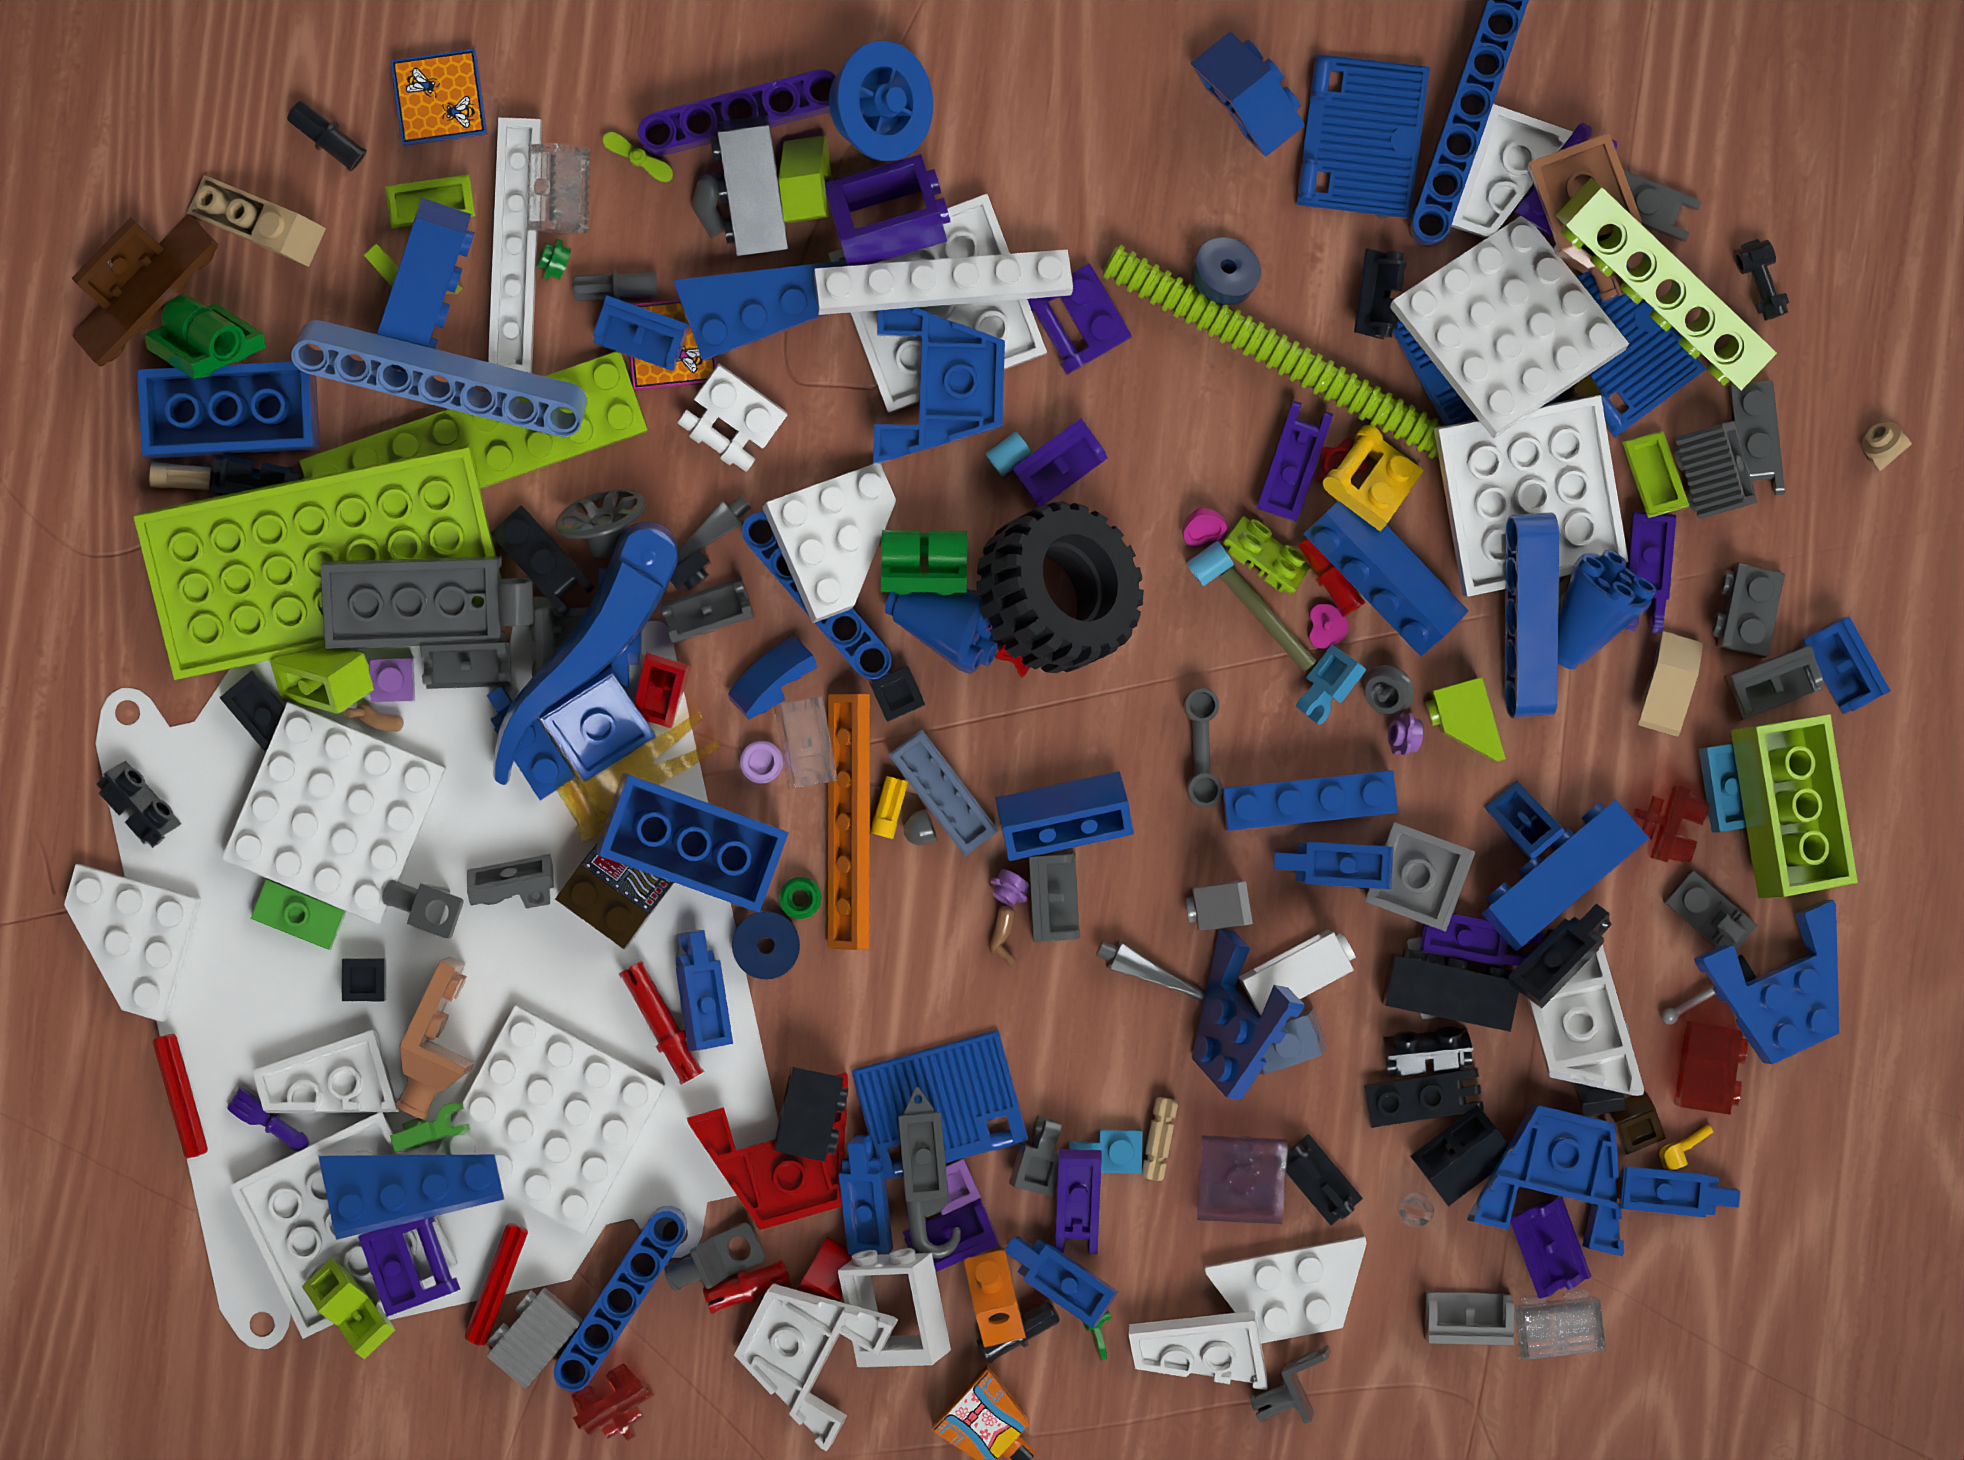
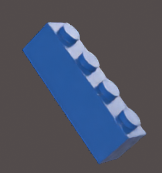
[377,198,475,371]
[1303,501,1469,656]
[1222,770,1398,831]
[1482,800,1649,952]

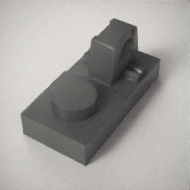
[467,854,554,909]
[1664,870,1758,950]

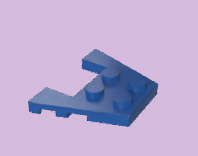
[873,307,1005,464]
[1694,900,1840,1064]
[1192,928,1305,1100]
[1467,1104,1624,1256]

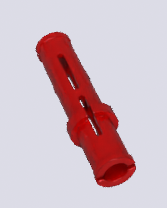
[619,961,705,1085]

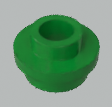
[537,238,571,280]
[779,877,822,919]

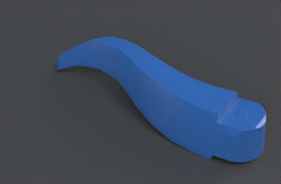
[493,522,679,785]

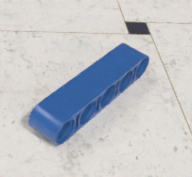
[742,512,892,680]
[1505,512,1559,718]
[554,1206,687,1392]

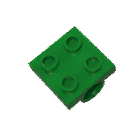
[144,295,266,379]
[881,530,967,595]

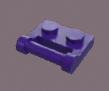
[1027,263,1132,375]
[358,1216,460,1317]

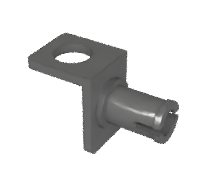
[382,880,464,939]
[665,1222,766,1291]
[1250,1345,1331,1424]

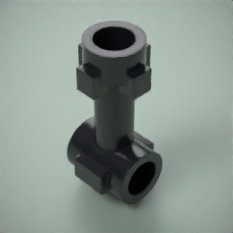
[1734,239,1790,321]

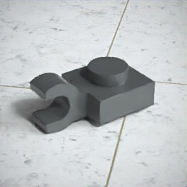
[1009,1115,1062,1196]

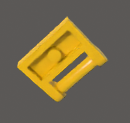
[1323,425,1424,532]

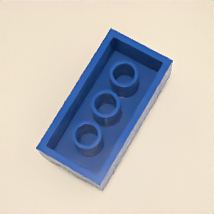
[137,361,320,458]
[594,772,789,913]

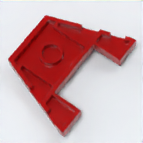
[687,1072,848,1230]

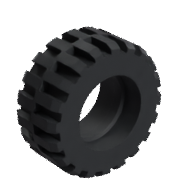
[976,501,1144,674]

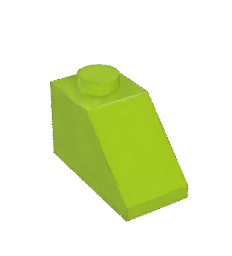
[270,647,374,714]
[1425,677,1506,761]

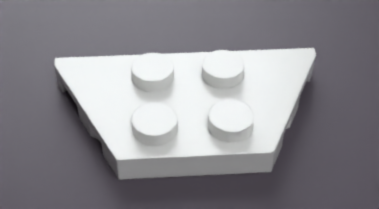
[1527,945,1644,1096]
[1204,1236,1367,1344]

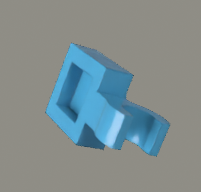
[1296,645,1367,725]
[1069,1129,1142,1174]

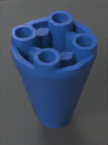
[1558,550,1656,669]
[885,589,997,674]

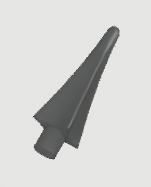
[676,495,752,567]
[1096,940,1205,1000]

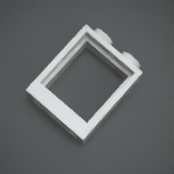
[1238,929,1356,1015]
[838,1248,951,1367]

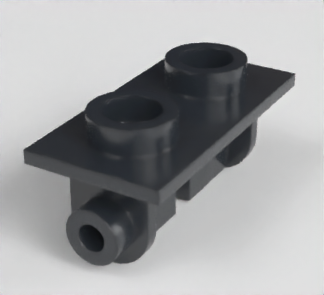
[1354,248,1407,340]
[209,453,303,496]
[96,761,181,848]
[1383,1027,1473,1077]
[1276,1134,1363,1226]

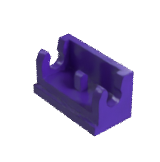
[1012,418,1108,507]
[1510,1197,1591,1299]
[903,1198,999,1272]

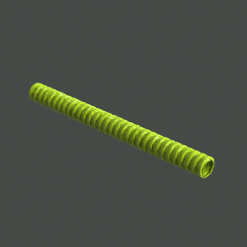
[1102,245,1443,463]

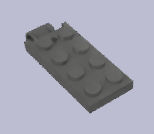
[321,556,534,649]

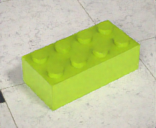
[1731,714,1858,898]

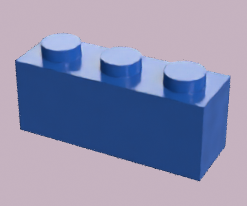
[995,771,1134,861]

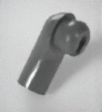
[692,172,725,238]

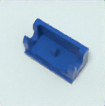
[593,295,690,372]
[1801,616,1891,714]

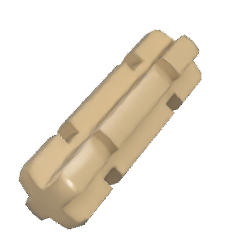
[1142,1097,1178,1181]

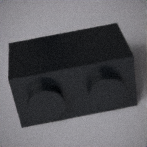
[772,1067,848,1162]

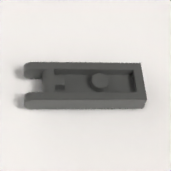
[1623,170,1702,242]
[1728,380,1785,496]

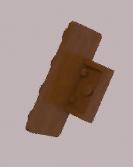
[72,215,218,367]

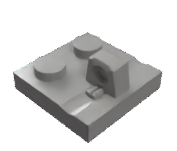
[1365,822,1475,932]

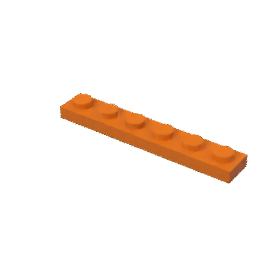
[828,694,870,950]

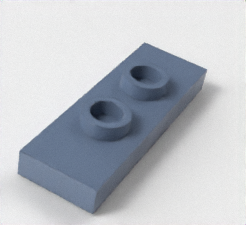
[889,730,998,856]

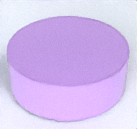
[740,741,783,783]

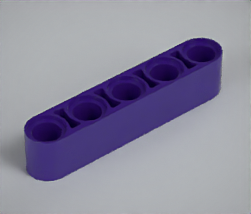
[638,69,836,156]

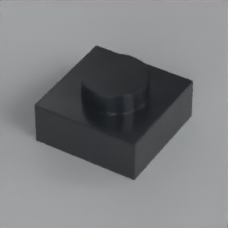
[670,549,711,591]
[870,666,926,722]
[342,958,386,1002]
[1575,1083,1625,1116]

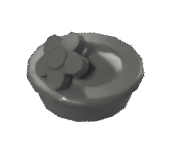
[1364,665,1414,714]

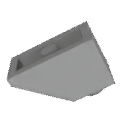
[1185,879,1253,931]

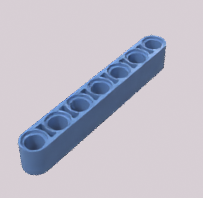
[291,320,587,437]

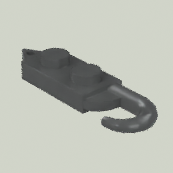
[898,1087,961,1258]

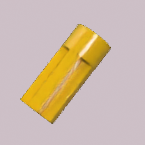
[870,776,908,839]

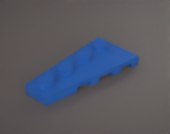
[673,260,848,361]
[318,1154,504,1240]

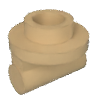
[1862,422,1912,472]

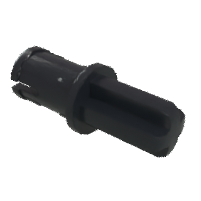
[287,101,367,171]
[976,1301,1060,1363]

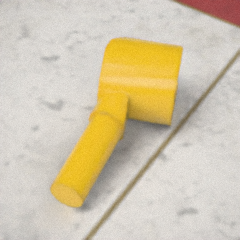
[1659,1124,1713,1170]

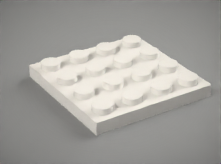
[828,194,1047,414]
[1390,216,1629,439]
[1434,395,1628,597]
[221,702,446,924]
[435,1005,665,1235]
[229,1112,458,1339]

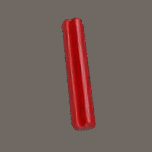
[153,1034,208,1158]
[465,1223,528,1346]

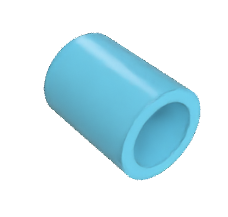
[985,431,1033,477]
[1186,541,1234,587]

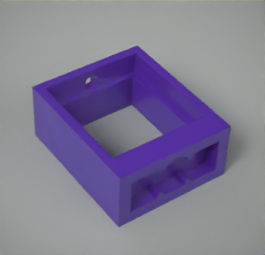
[825,155,951,266]

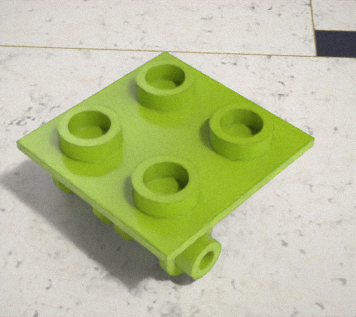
[1223,515,1311,594]

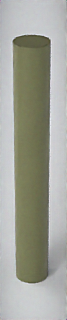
[1220,566,1316,672]

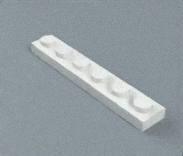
[488,117,542,373]
[813,249,1073,315]

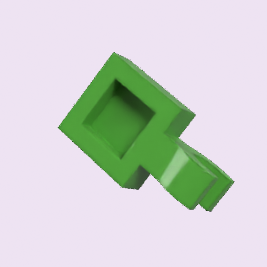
[390,1103,470,1152]

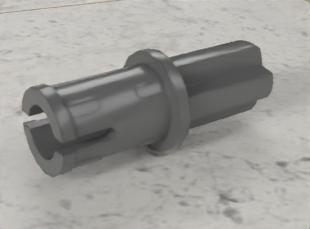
[572,269,658,301]

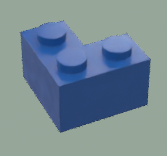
[1191,32,1305,157]

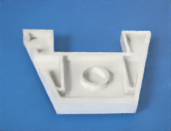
[734,1284,898,1451]

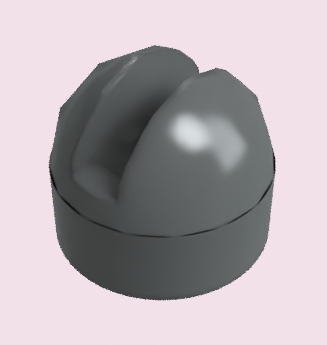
[904,809,937,845]

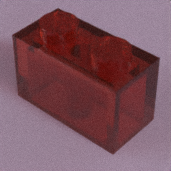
[1674,1020,1748,1115]

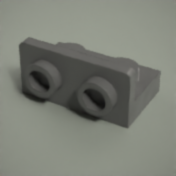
[1712,562,1785,657]

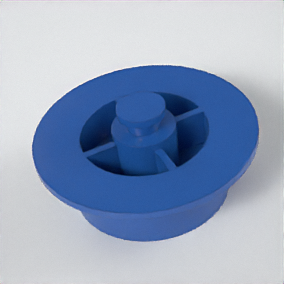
[829,41,933,161]

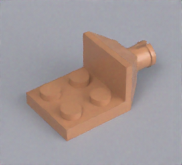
[1527,133,1642,302]
[395,957,475,1120]

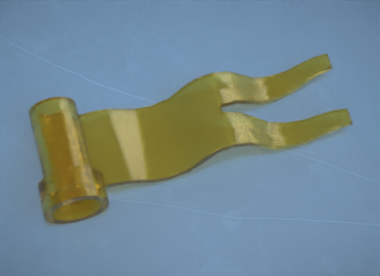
[556,711,722,843]

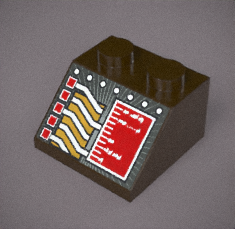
[555,842,674,949]

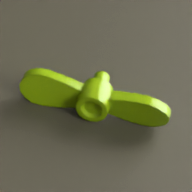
[603,132,673,183]

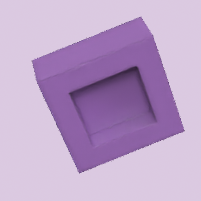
[369,658,415,702]
[941,1159,981,1215]

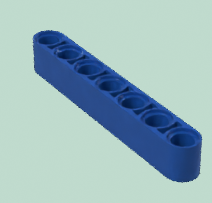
[1409,0,1529,247]

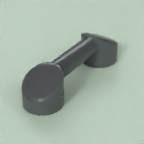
[1183,688,1222,807]

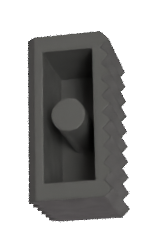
[1675,421,1758,519]

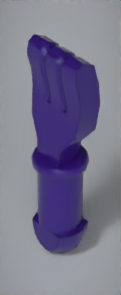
[227,1086,309,1151]

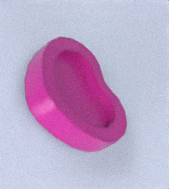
[1182,508,1228,547]
[1309,604,1349,649]

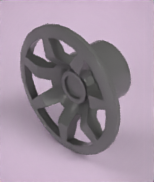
[556,489,646,558]

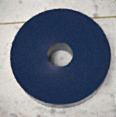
[1191,237,1261,305]
[732,911,800,980]

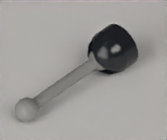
[1661,954,1757,1025]

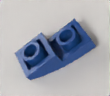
[728,636,817,720]

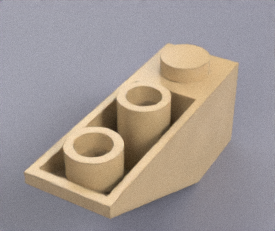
[187,175,326,267]

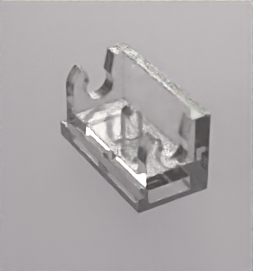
[773,697,838,789]

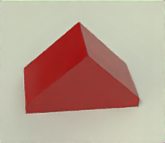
[634,652,691,729]
[796,1237,854,1302]

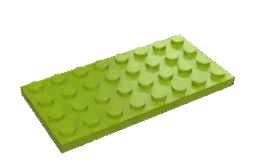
[134,445,501,680]

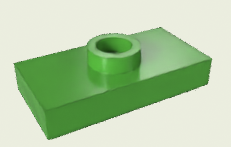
[250,879,346,950]

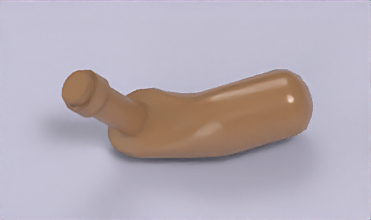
[344,703,404,732]
[990,905,1016,966]

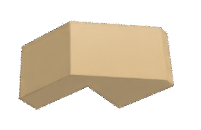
[1637,631,1704,737]

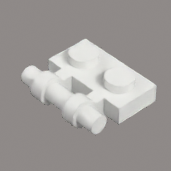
[677,363,788,472]

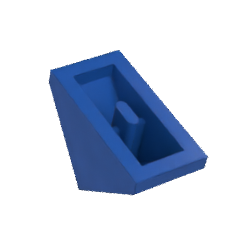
[1484,781,1566,860]

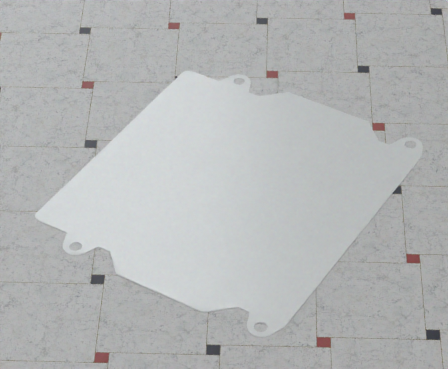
[95,597,779,1349]

